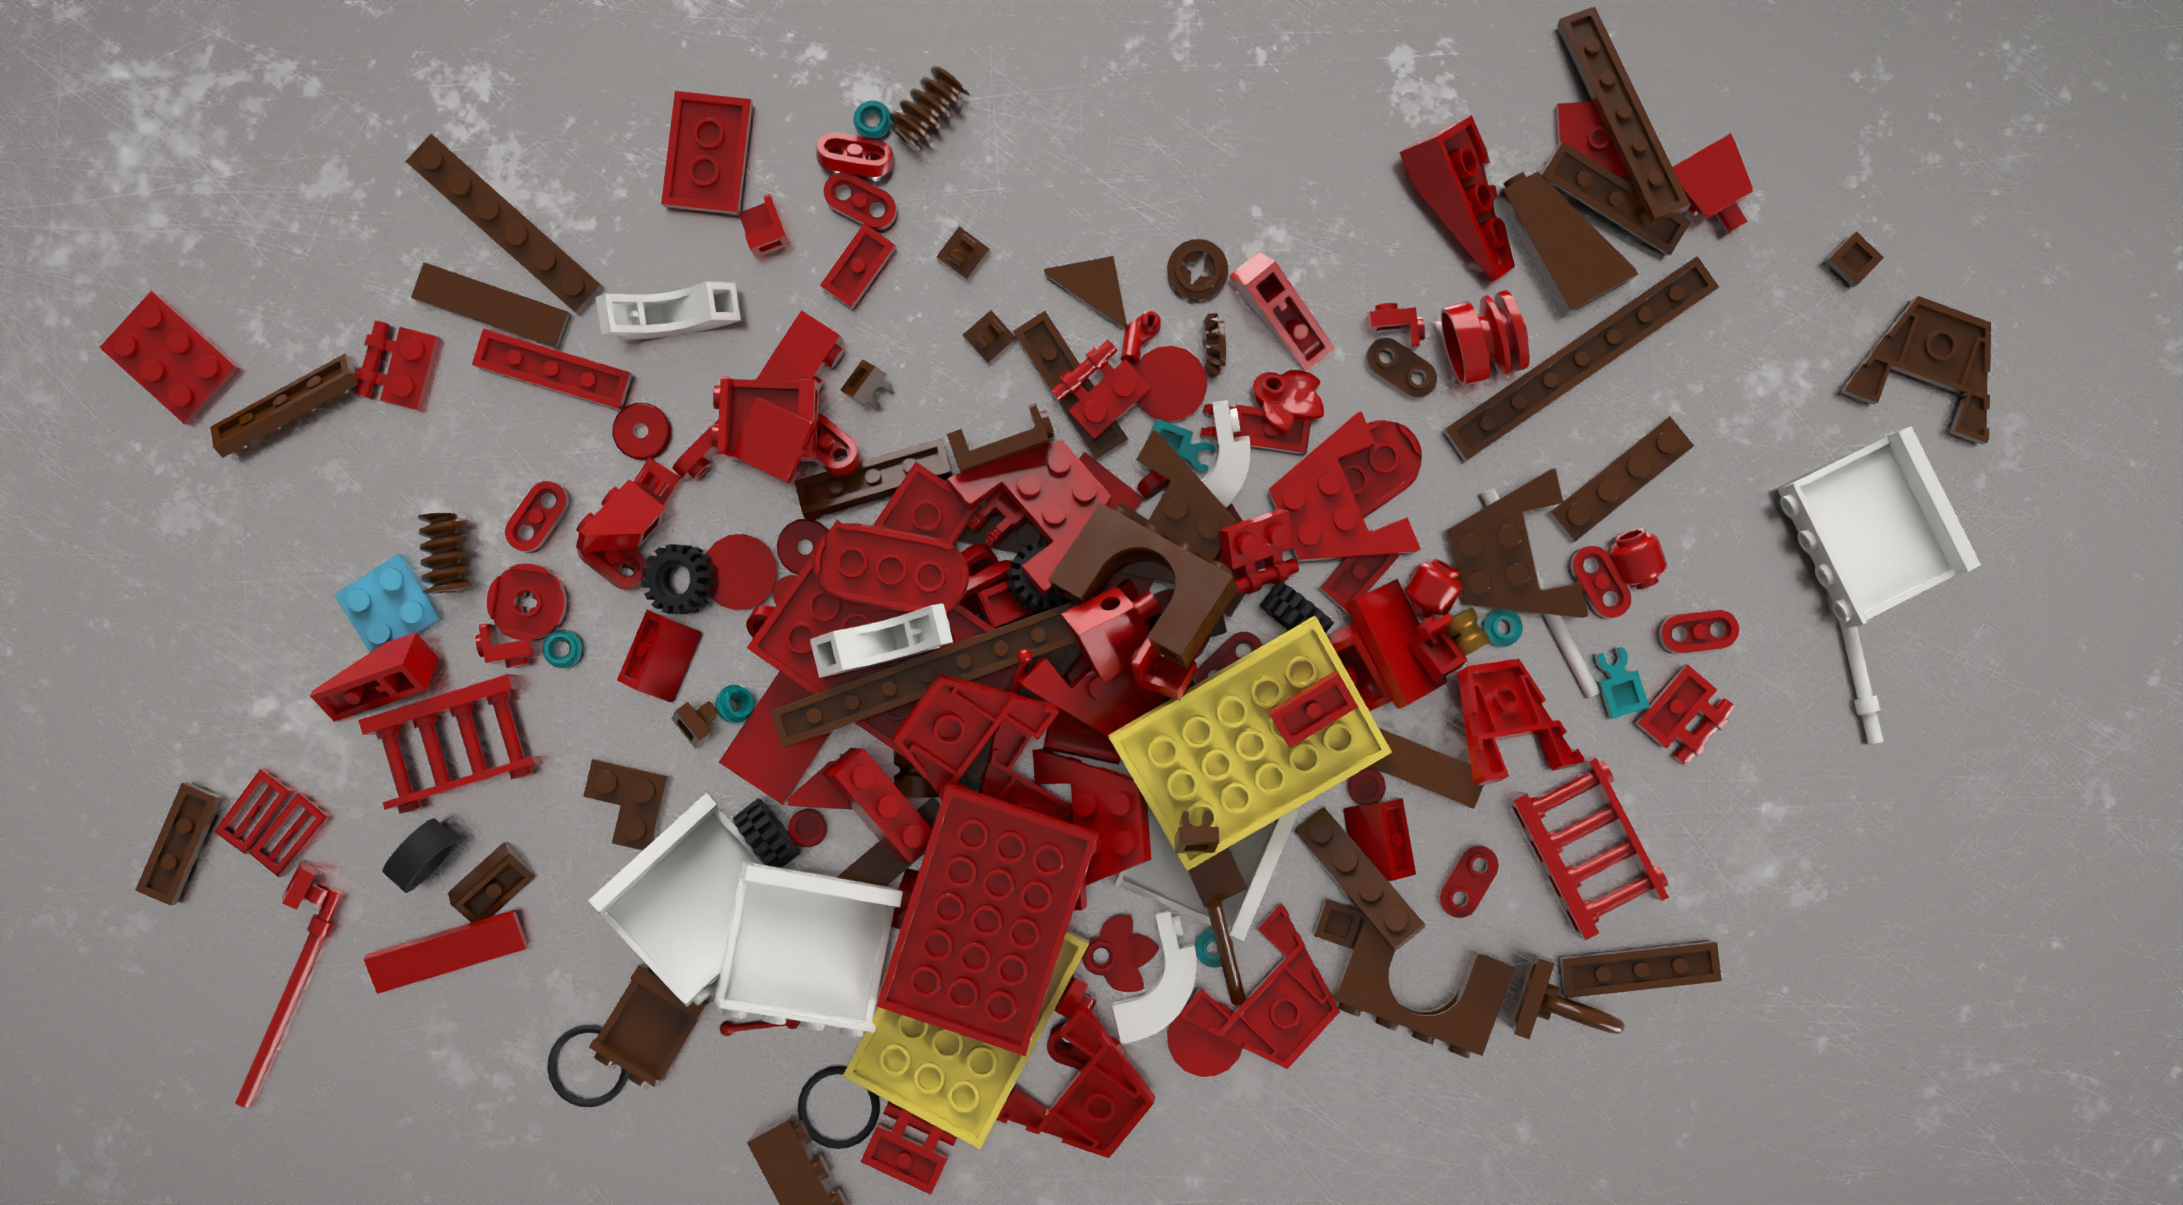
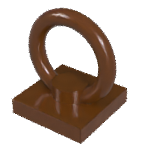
[1512,955,1625,1040]

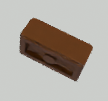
[448,842,535,923]
[1188,848,1247,908]

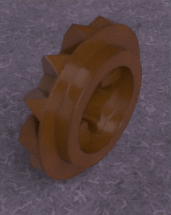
[1167,239,1228,301]
[1203,313,1226,375]

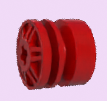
[1441,290,1530,386]

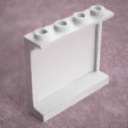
[1778,426,1981,629]
[588,793,764,1007]
[1114,804,1302,941]
[714,861,903,1037]

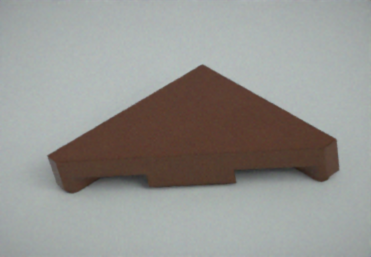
[1044,256,1127,328]

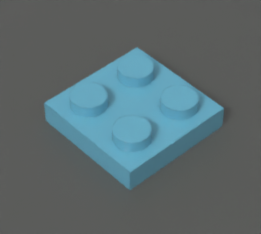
[334,553,444,653]

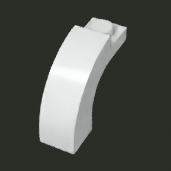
[595,281,741,339]
[1163,400,1251,508]
[810,603,953,678]
[1112,908,1197,1045]

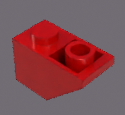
[576,479,666,552]

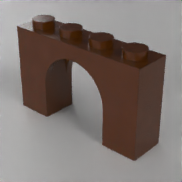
[1048,503,1238,669]
[1332,915,1515,1058]

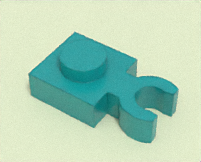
[1148,419,1216,471]
[1595,647,1650,719]

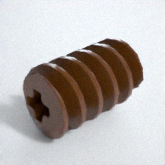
[889,66,970,153]
[418,513,472,594]

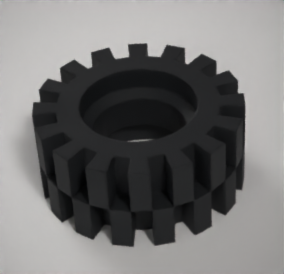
[1006,539,1069,614]
[641,544,718,614]
[1260,582,1334,633]
[733,798,801,868]

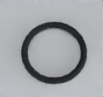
[547,1025,629,1107]
[797,1066,880,1149]

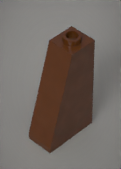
[1498,171,1638,317]
[1368,728,1484,809]

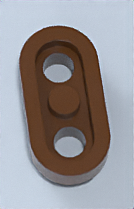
[1365,338,1437,399]

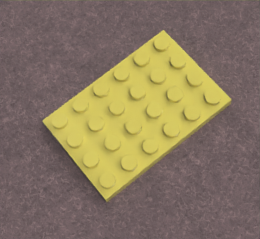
[1108,616,1392,871]
[843,930,1090,1149]

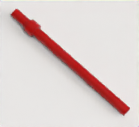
[235,887,344,1108]

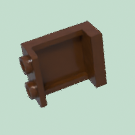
[947,403,1054,473]
[589,963,710,1089]

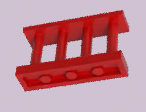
[358,674,543,814]
[1507,757,1669,940]

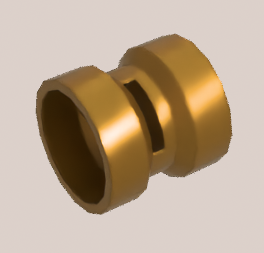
[1444,607,1491,656]

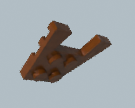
[1841,296,1991,444]
[1117,429,1237,584]
[1448,468,1588,618]

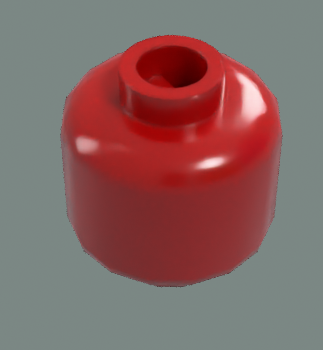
[1610,529,1667,589]
[1405,558,1463,618]

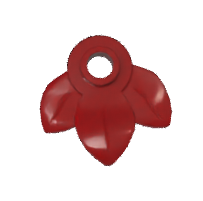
[1252,370,1324,432]
[1082,915,1159,992]

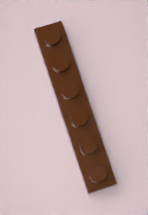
[1557,6,1690,224]
[405,134,603,315]

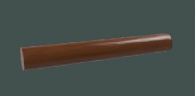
[1206,899,1246,1005]

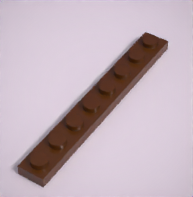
[1443,256,1719,462]
[770,603,1076,748]

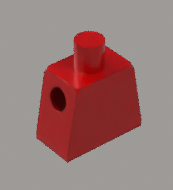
[1673,133,1753,234]
[1061,587,1162,684]

